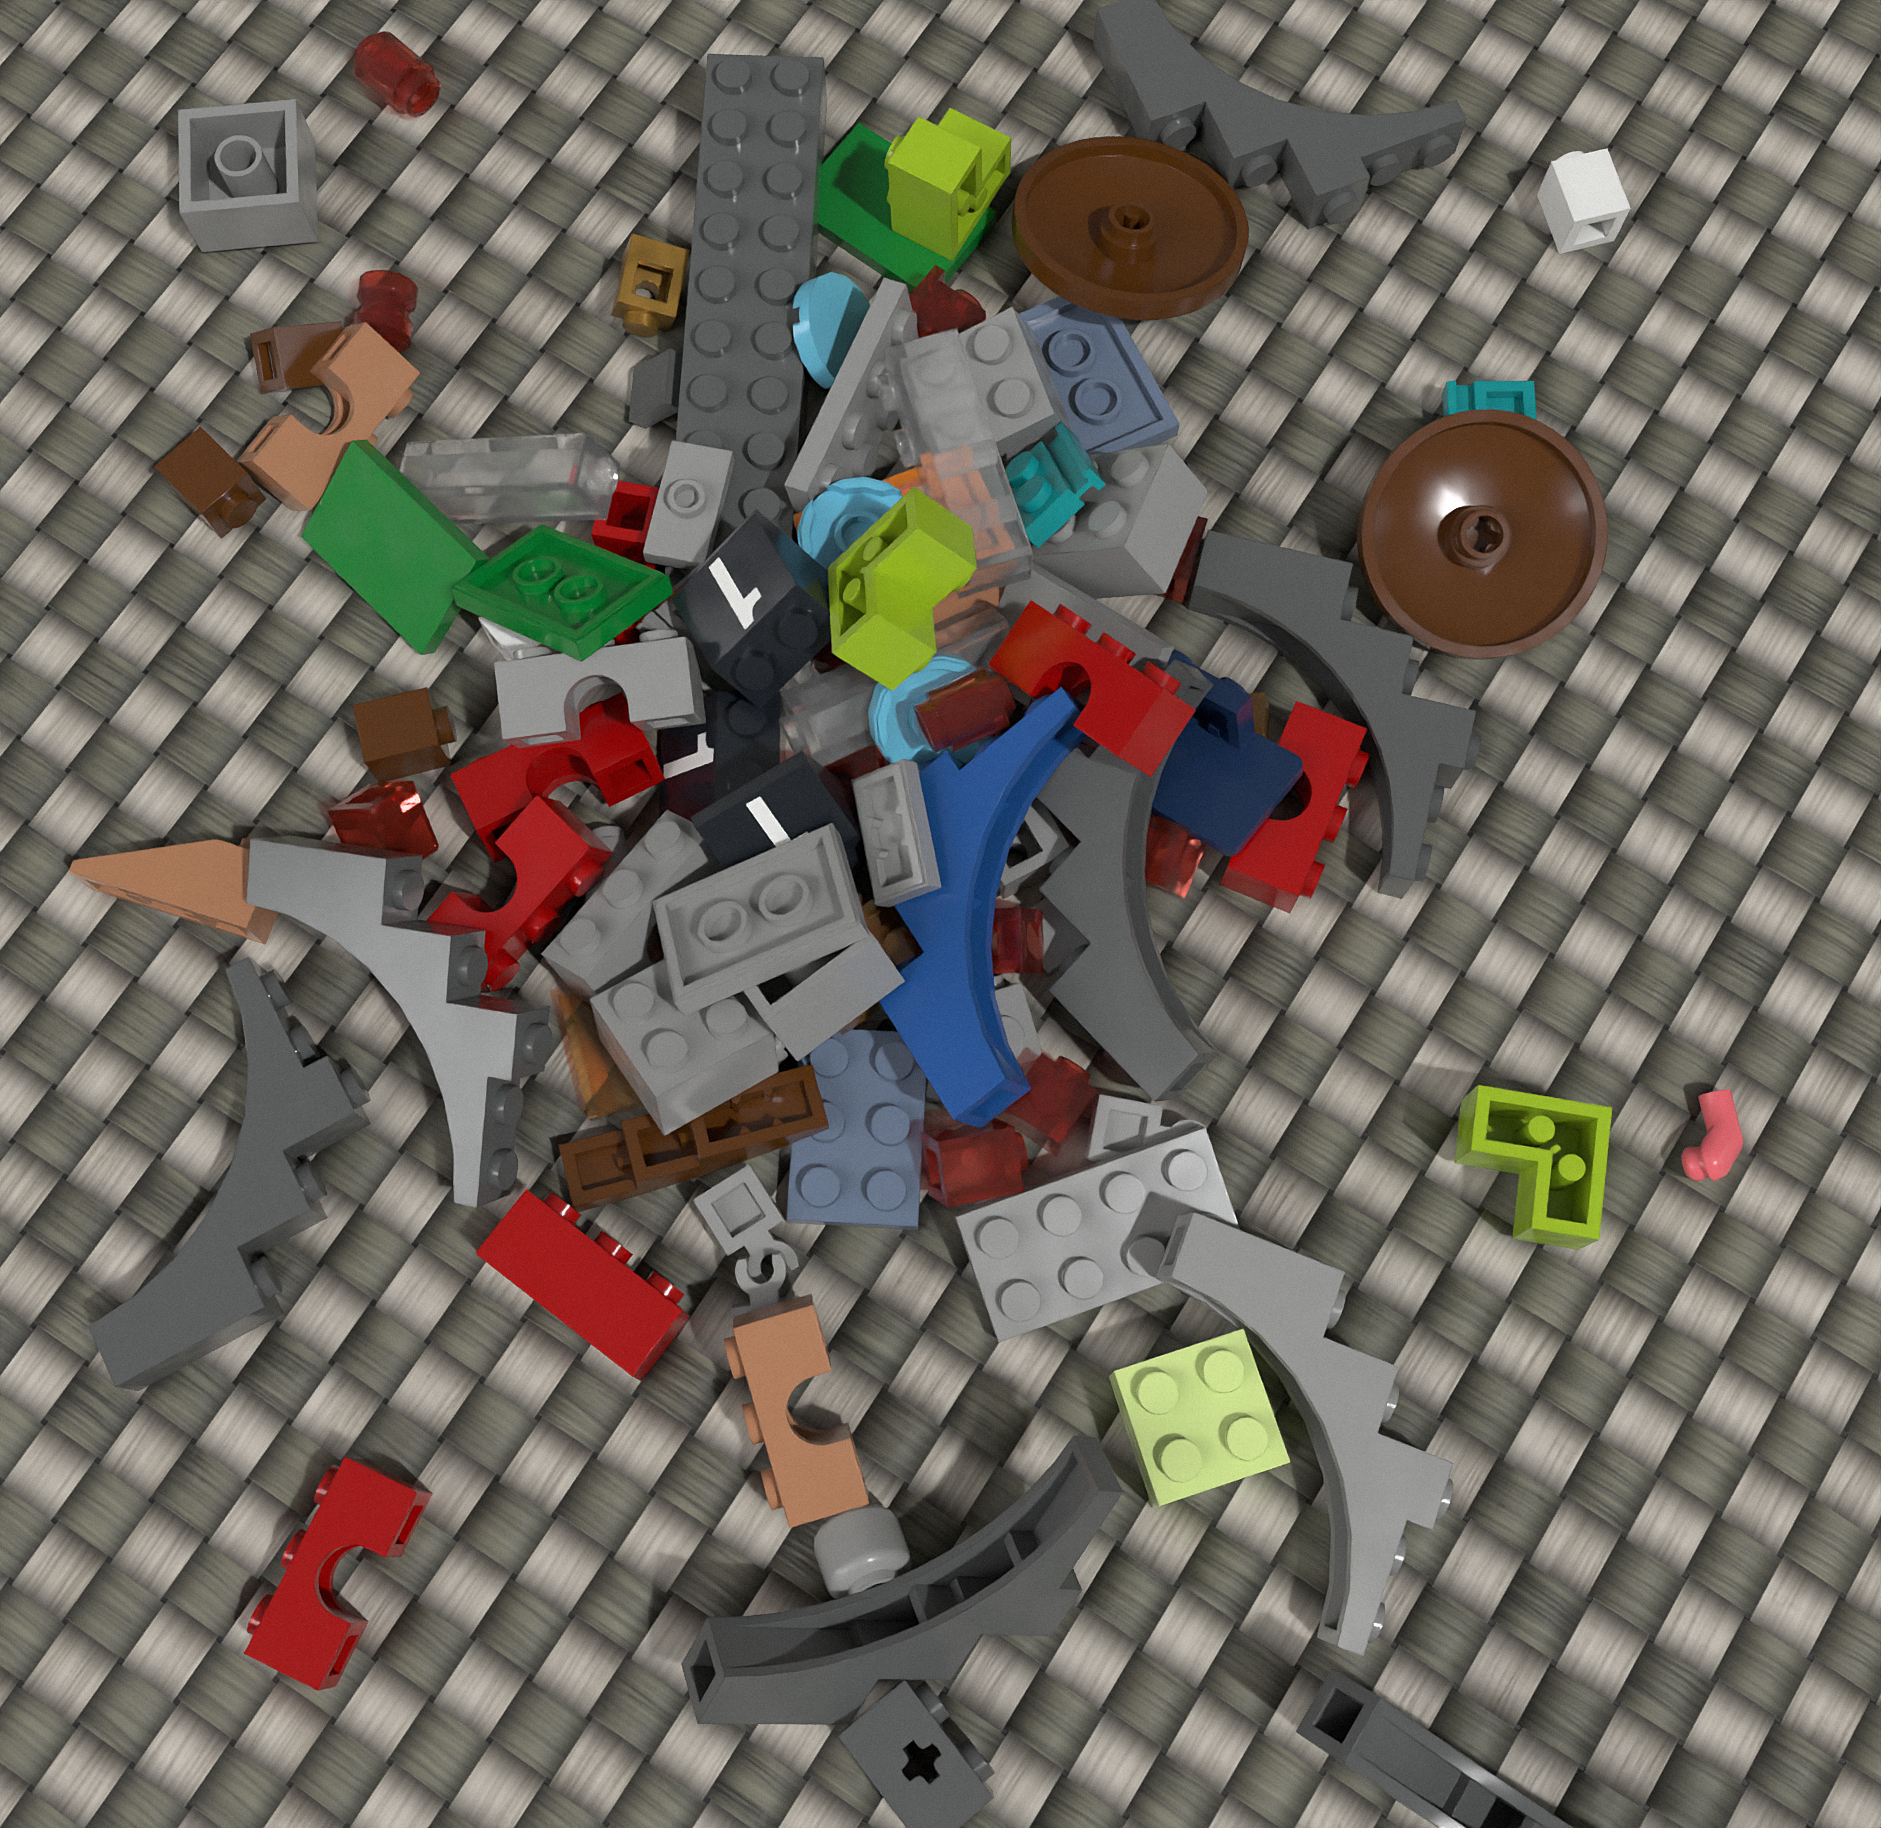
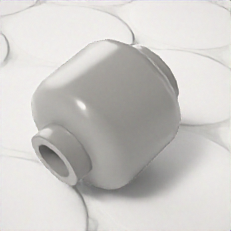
[814,1504,913,1599]

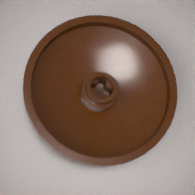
[1011,136,1249,320]
[1357,409,1608,660]

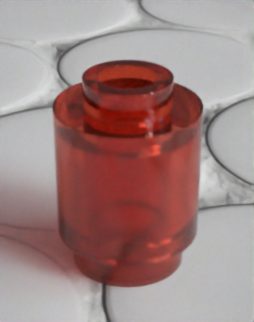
[354,31,441,117]
[913,667,1016,753]

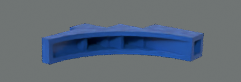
[879,687,1087,1129]

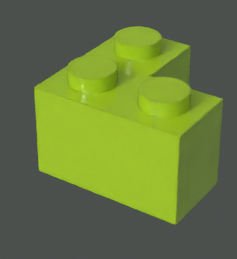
[884,108,1011,261]
[827,487,977,691]
[1454,1085,1612,1250]

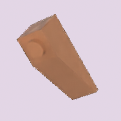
[68,838,279,945]

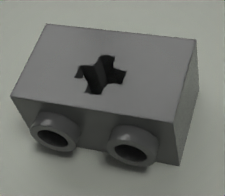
[838,1680,995,1828]

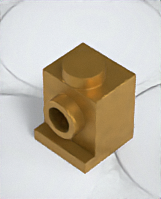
[611,233,690,337]

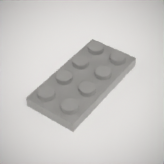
[784,278,925,514]
[953,1125,1240,1343]

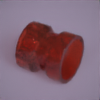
[352,270,419,352]

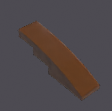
[559,1064,829,1212]

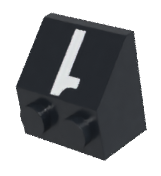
[672,509,831,709]
[659,691,786,822]
[690,751,866,876]

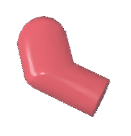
[1681,1089,1743,1182]

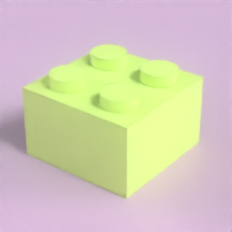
[1109,1328,1290,1508]

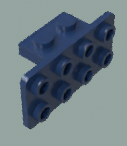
[1080,649,1303,856]

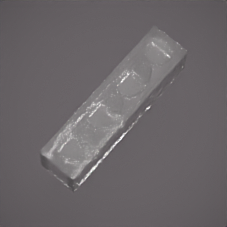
[876,328,1033,599]

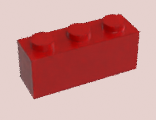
[475,1189,690,1381]

